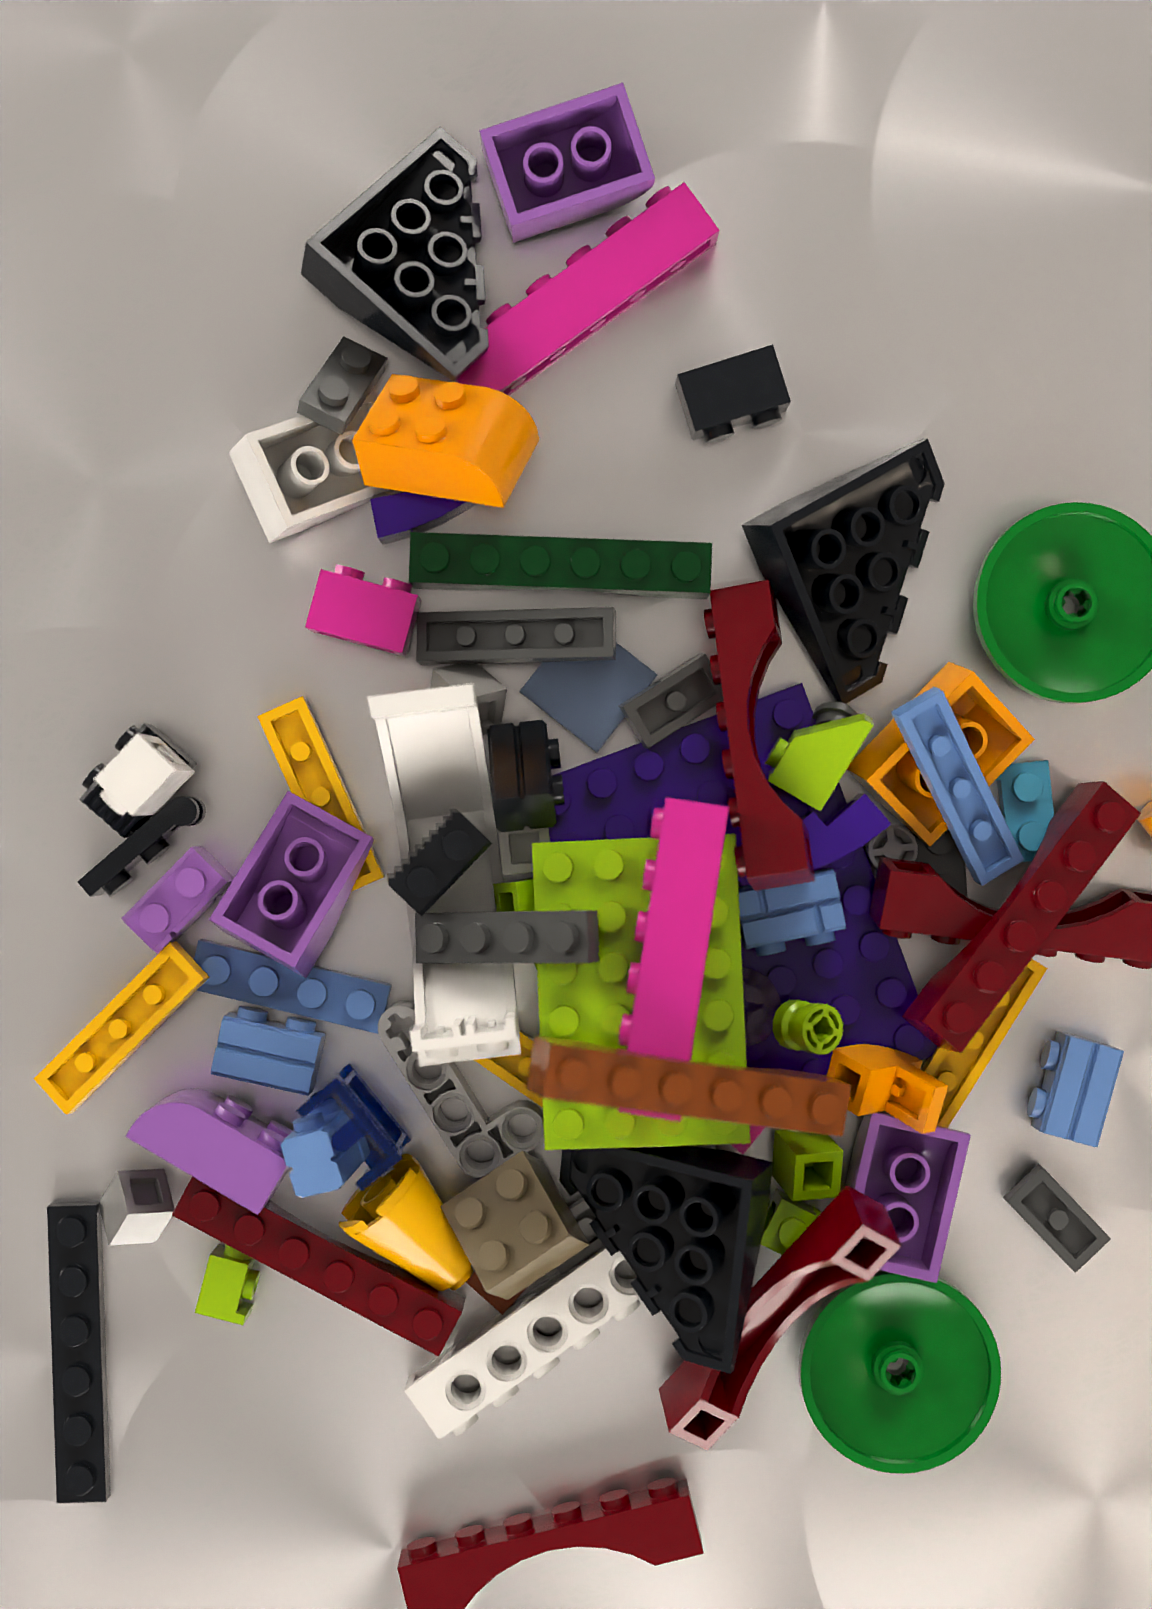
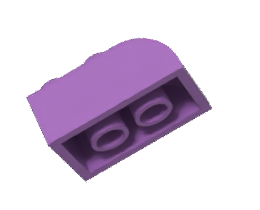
[479,83,655,243]
[125,1089,292,1215]
[845,1112,971,1283]

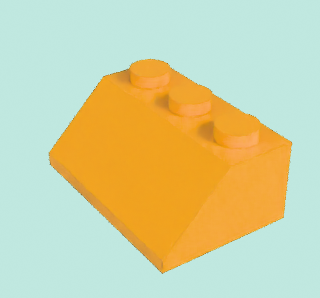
[847,662,1035,847]

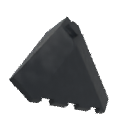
[301,126,489,382]
[741,438,945,704]
[559,1146,773,1374]

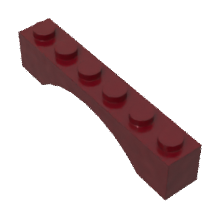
[704,580,815,891]
[902,781,1141,1053]
[869,857,1152,969]
[172,1176,466,1357]
[659,1185,902,1451]
[397,1477,704,1609]

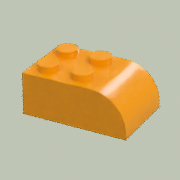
[352,374,539,508]

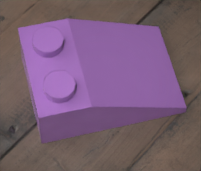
[209,791,374,978]

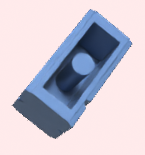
[739,868,846,956]
[211,1006,326,1096]
[1027,1031,1124,1147]
[280,1098,370,1198]

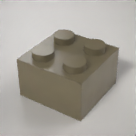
[440,1150,590,1300]

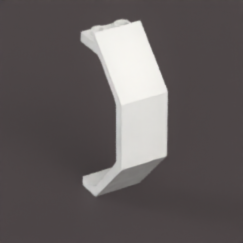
[368,684,521,1067]

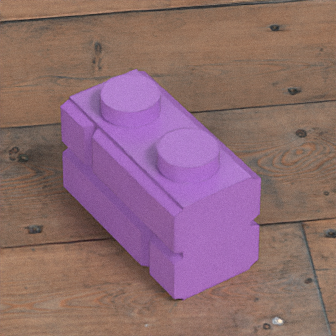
[121,846,234,953]

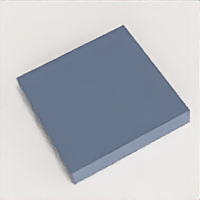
[519,642,658,753]

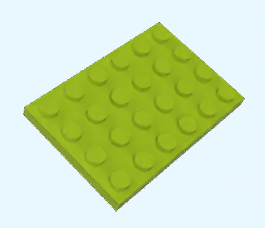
[532,834,750,1150]

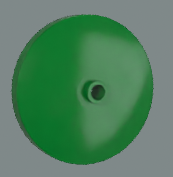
[973,502,1152,704]
[798,1270,1001,1474]

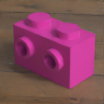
[305,564,422,657]

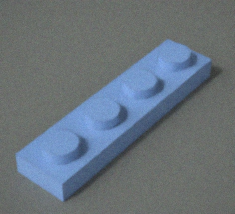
[891,686,1024,886]
[194,939,392,1034]

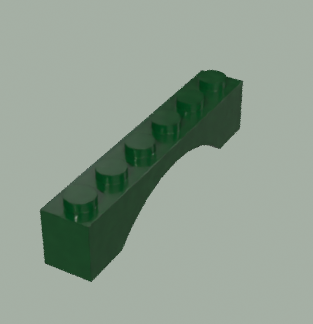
[409,532,712,599]

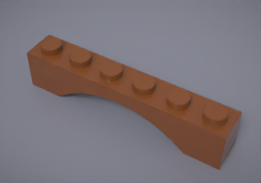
[526,1035,851,1137]

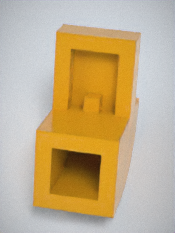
[827,1044,948,1134]

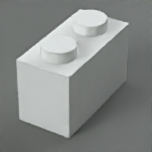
[94,733,195,816]

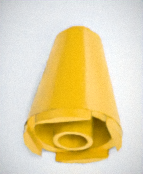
[339,1154,473,1291]

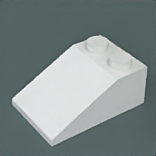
[228,390,395,543]

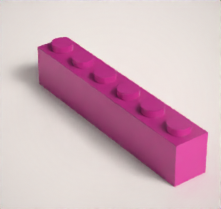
[455,182,720,395]
[618,798,729,1122]

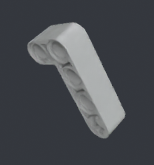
[378,1001,544,1178]

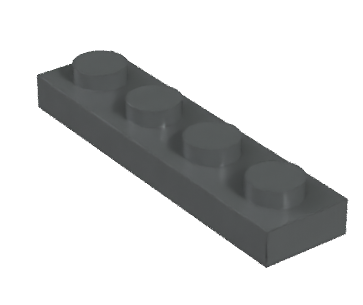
[416,607,616,665]
[415,910,599,963]

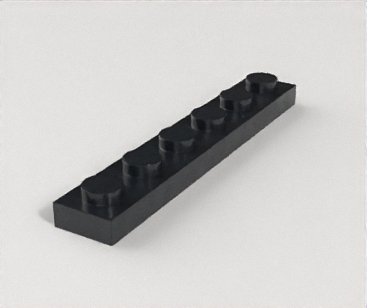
[47,1201,111,1503]

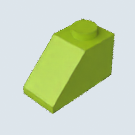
[765,713,874,812]

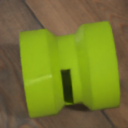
[773,1000,843,1055]

